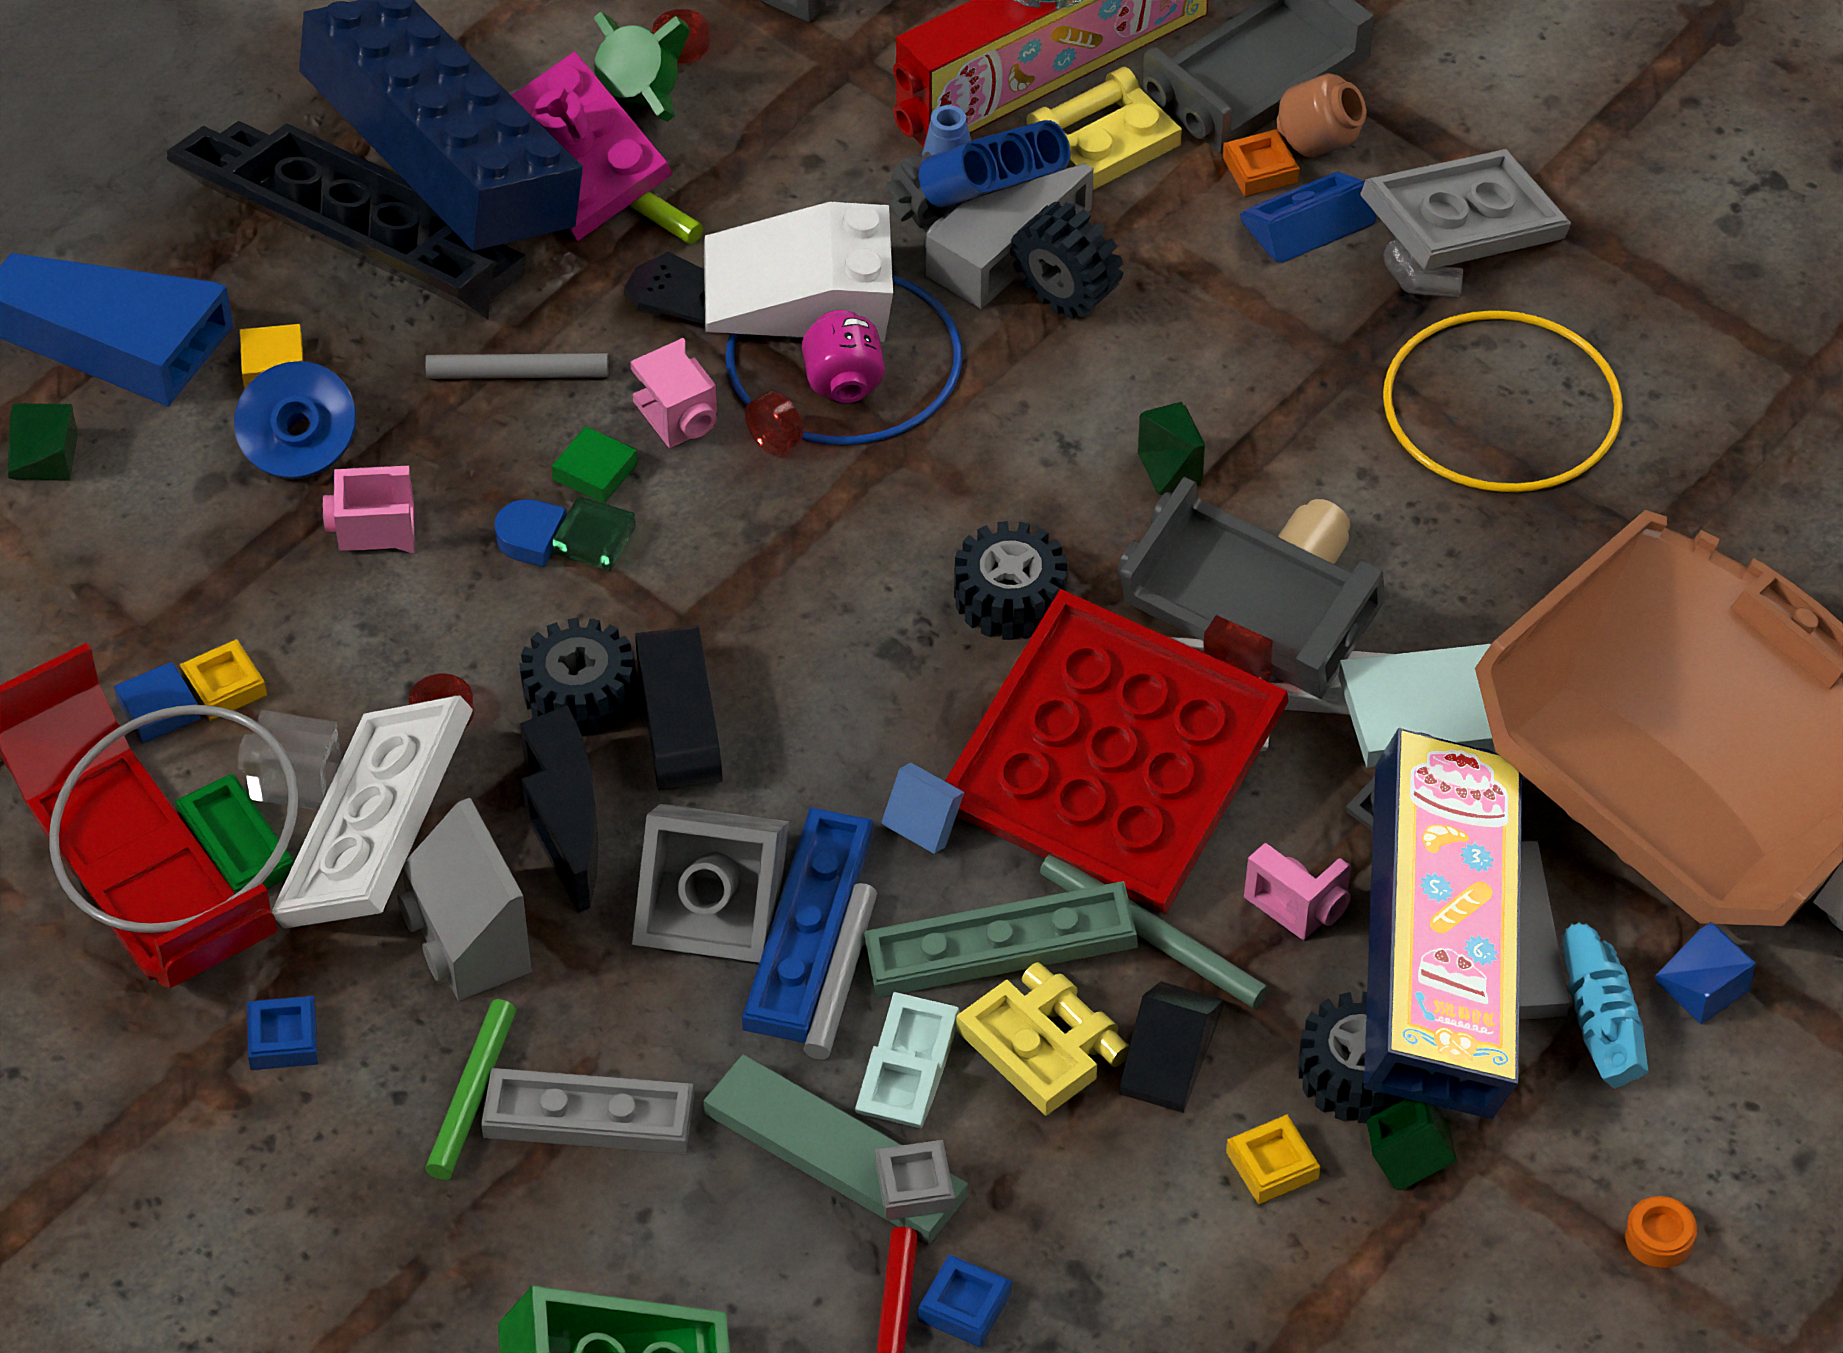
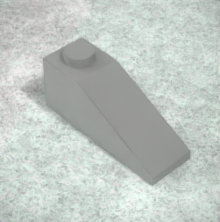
[924,163,1093,309]

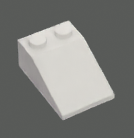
[704,202,893,342]

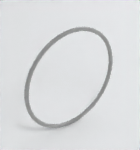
[49,705,298,933]

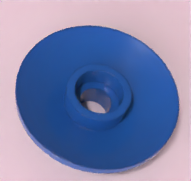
[234,361,356,479]

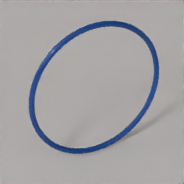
[726,274,963,445]

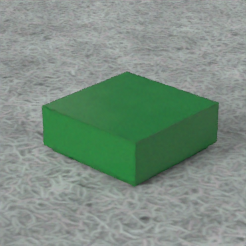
[552,426,638,504]

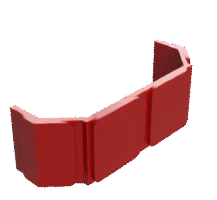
[0,642,277,989]

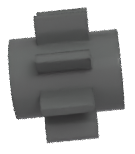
[886,152,957,228]

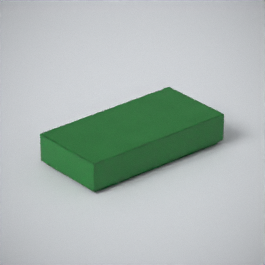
[175,773,294,894]

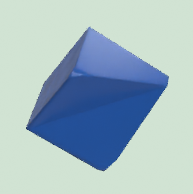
[1655,922,1756,1024]

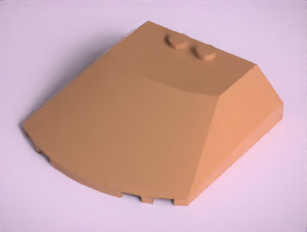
[1475,510,1843,926]

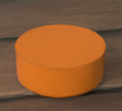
[1625,1196,1697,1268]

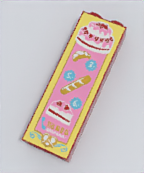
[893,0,1209,148]

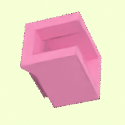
[630,338,717,449]
[323,466,414,553]

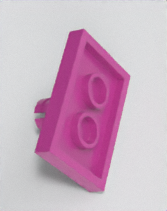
[511,51,673,242]

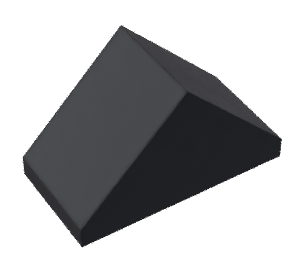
[1119,981,1224,1113]

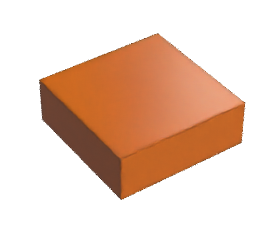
[1223,129,1300,197]

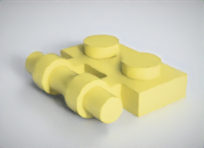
[956,962,1130,1116]

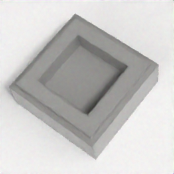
[875,1140,955,1220]

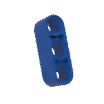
[918,120,1071,207]

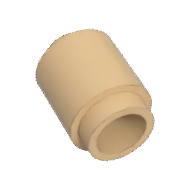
[1278,499,1350,564]

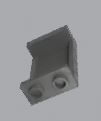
[1142,0,1374,154]
[1118,477,1385,699]

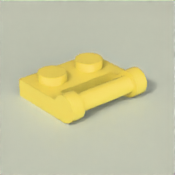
[1026,66,1182,190]

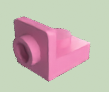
[1244,843,1351,941]

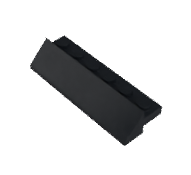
[167,121,526,320]

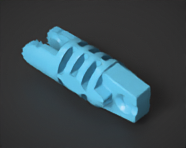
[1561,922,1648,1089]

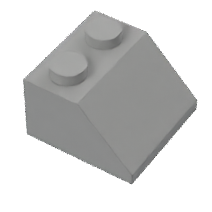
[397,798,532,1001]
[632,804,789,963]

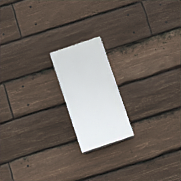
[272,695,473,929]

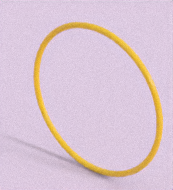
[1383,311,1623,493]

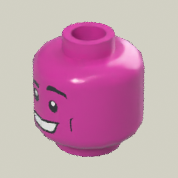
[802,310,885,403]

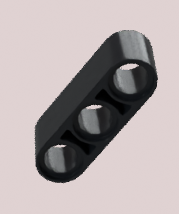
[635,625,723,790]

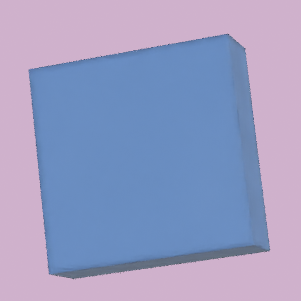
[881,763,964,854]

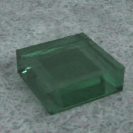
[553,496,636,571]

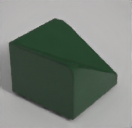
[1138,402,1205,495]
[8,403,78,480]
[1366,1099,1457,1190]

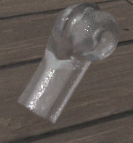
[1384,238,1463,298]

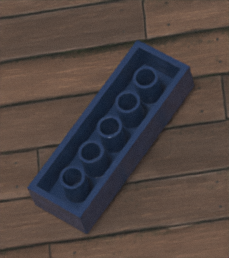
[299,0,583,251]

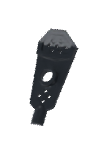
[624,252,796,341]

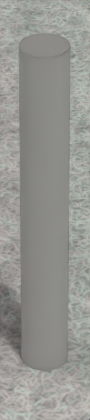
[426,353,609,379]
[804,883,877,1060]

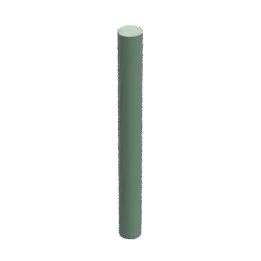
[1040,855,1268,1009]

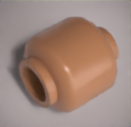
[1277,74,1366,157]

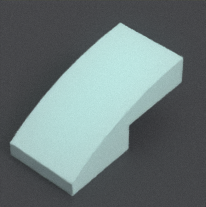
[855,992,960,1129]

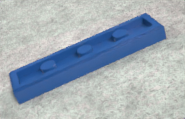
[742,807,873,1043]

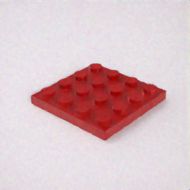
[945,589,1289,915]

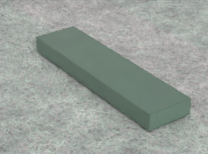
[864,881,1138,998]
[703,1054,968,1245]

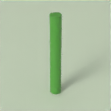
[425,999,516,1180]

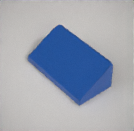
[1240,171,1376,262]

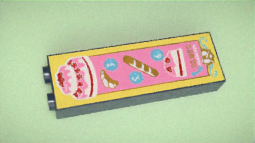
[1364,728,1522,1120]

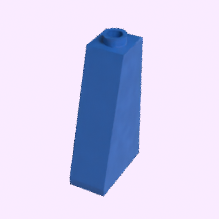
[0,253,233,407]

